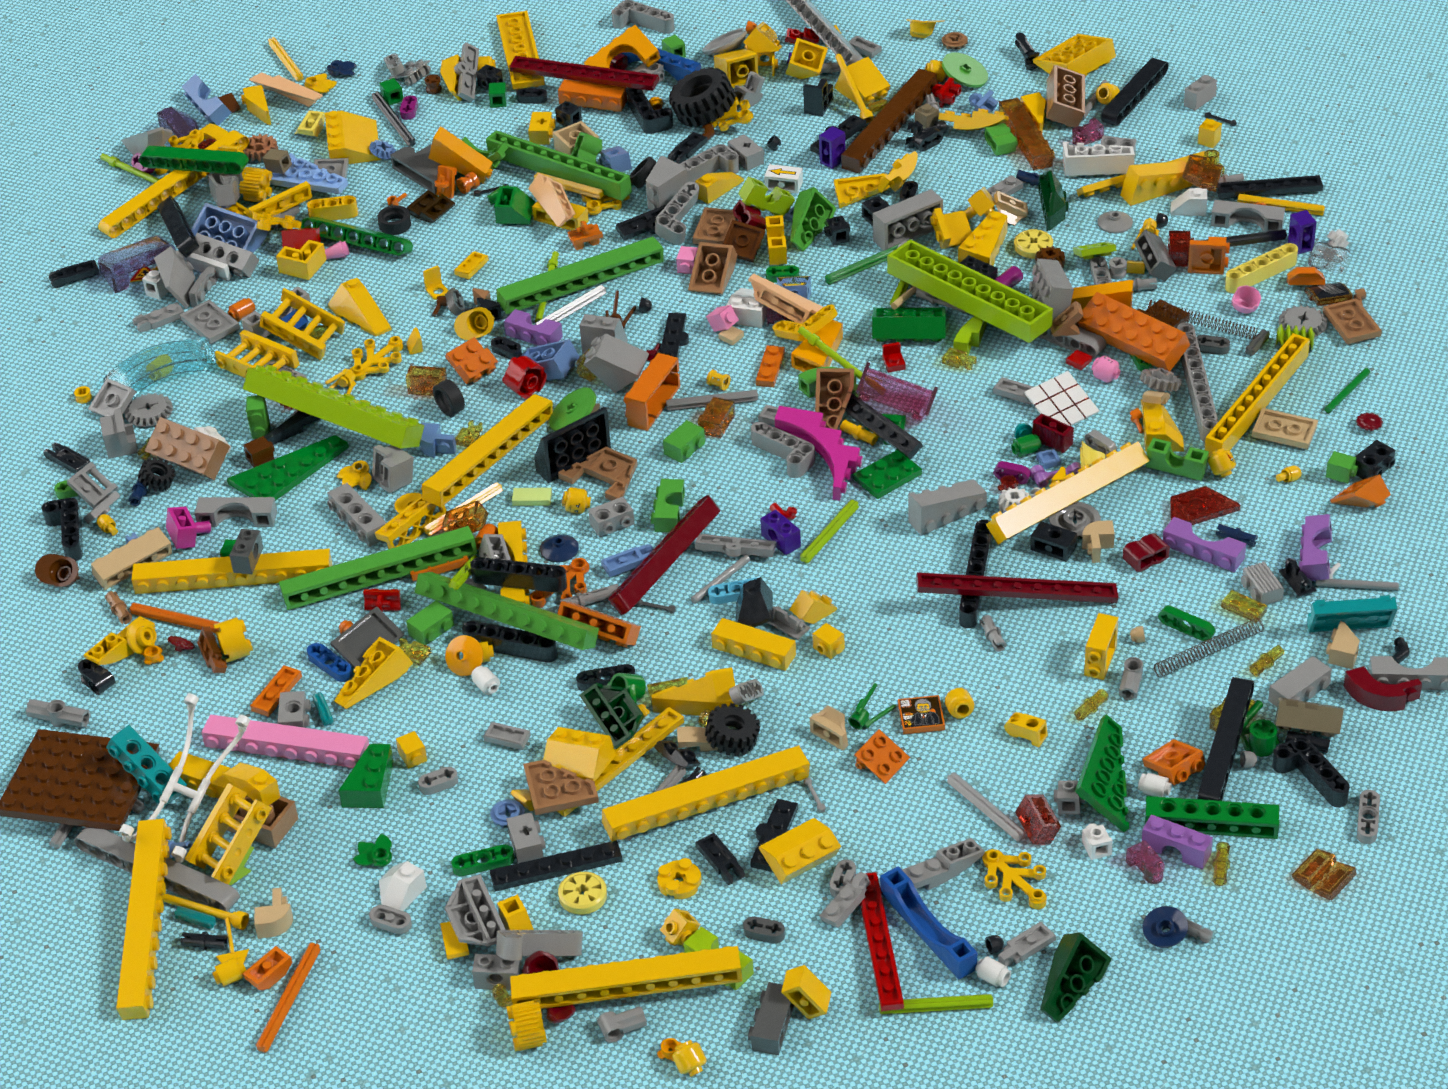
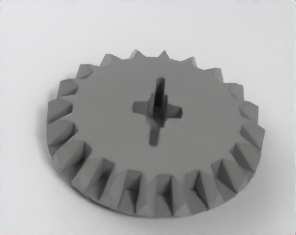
[1279,305,1327,337]
[124,392,173,427]
[1049,502,1101,538]

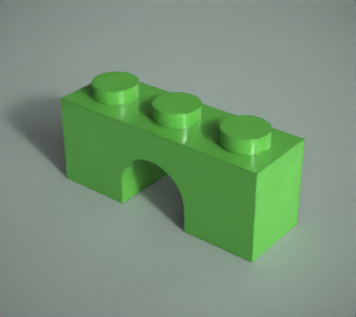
[1146,438,1209,481]
[651,479,685,533]

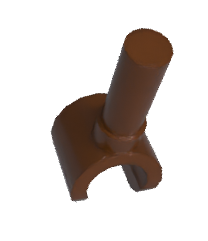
[432,296,447,317]

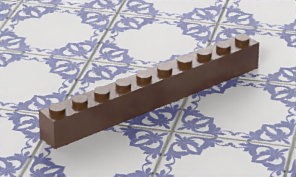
[841,68,938,174]

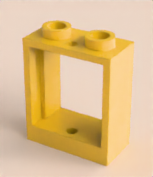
[1084,613,1119,680]

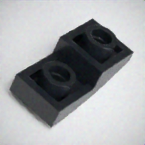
[654,741,701,767]

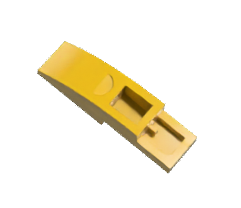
[938,108,1009,131]
[877,151,918,193]
[84,616,156,665]

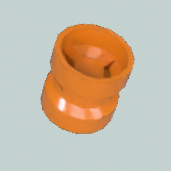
[456,172,480,194]

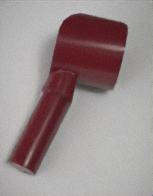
[646,343,661,361]

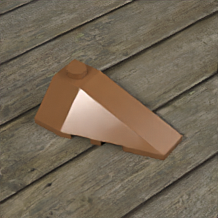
[815,368,854,430]

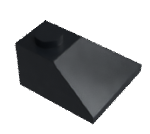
[736,577,773,628]

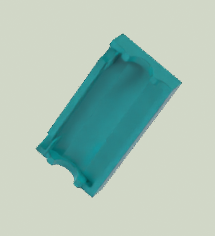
[1307,595,1398,632]

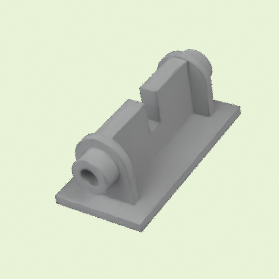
[767,606,811,640]

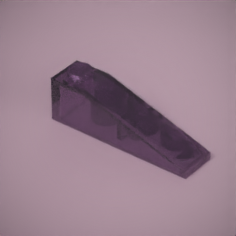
[157,107,206,149]

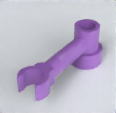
[1030,462,1081,488]

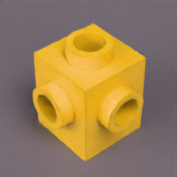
[660,909,701,946]

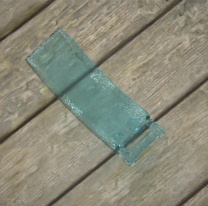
[103,337,217,400]

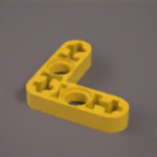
[772,304,838,341]

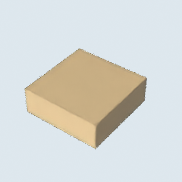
[718,326,744,346]

